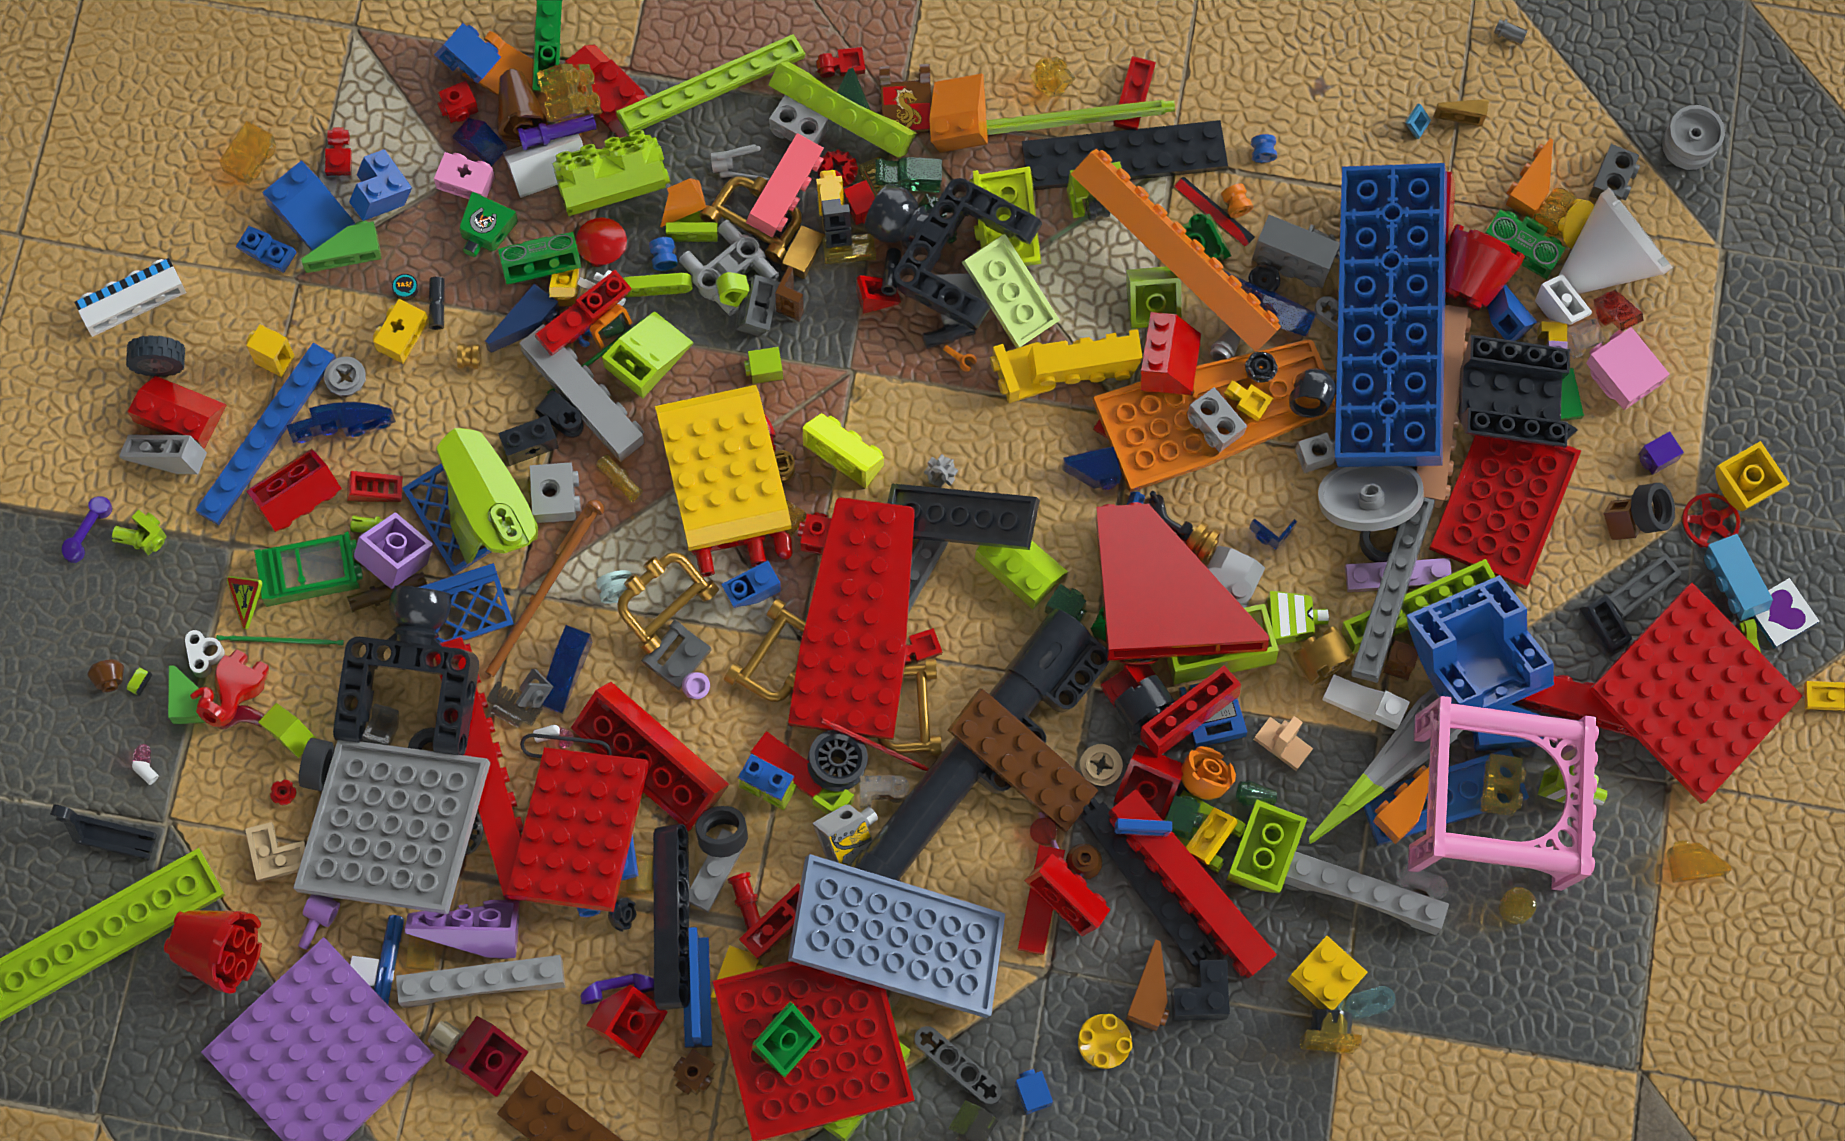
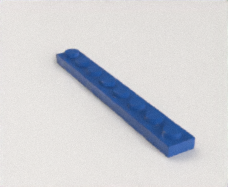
[195,343,336,526]

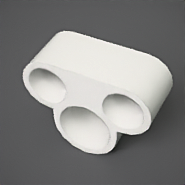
[185,630,225,678]

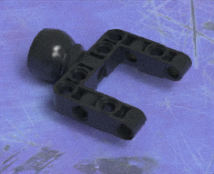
[865,178,1043,331]
[333,585,479,755]

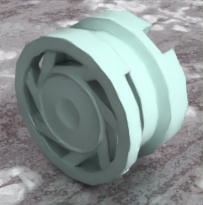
[596,570,632,604]

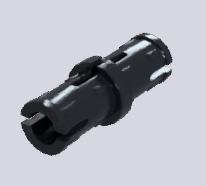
[922,323,976,349]

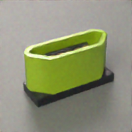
[127,668,152,696]

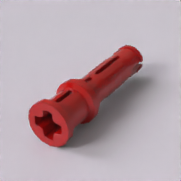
[727,872,771,953]

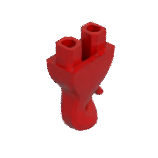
[190,649,269,727]

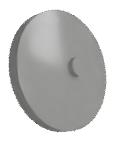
[1318,466,1424,531]

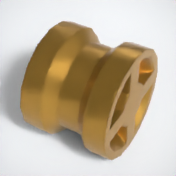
[457,343,481,370]

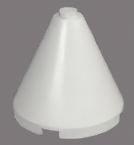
[1559,188,1673,294]

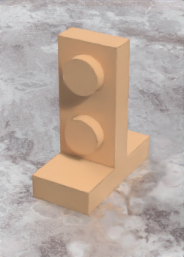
[1253,716,1313,771]

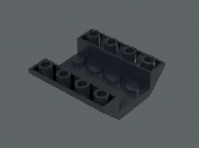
[1458,335,1570,448]

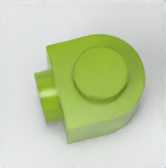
[716,272,749,307]

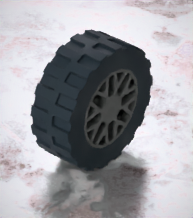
[126,335,185,377]

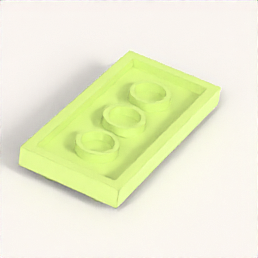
[962,234,1060,348]

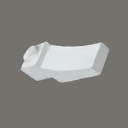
[1322,674,1410,730]

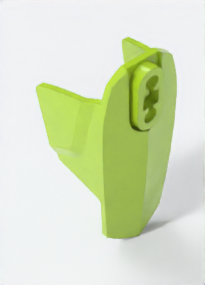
[436,428,538,564]

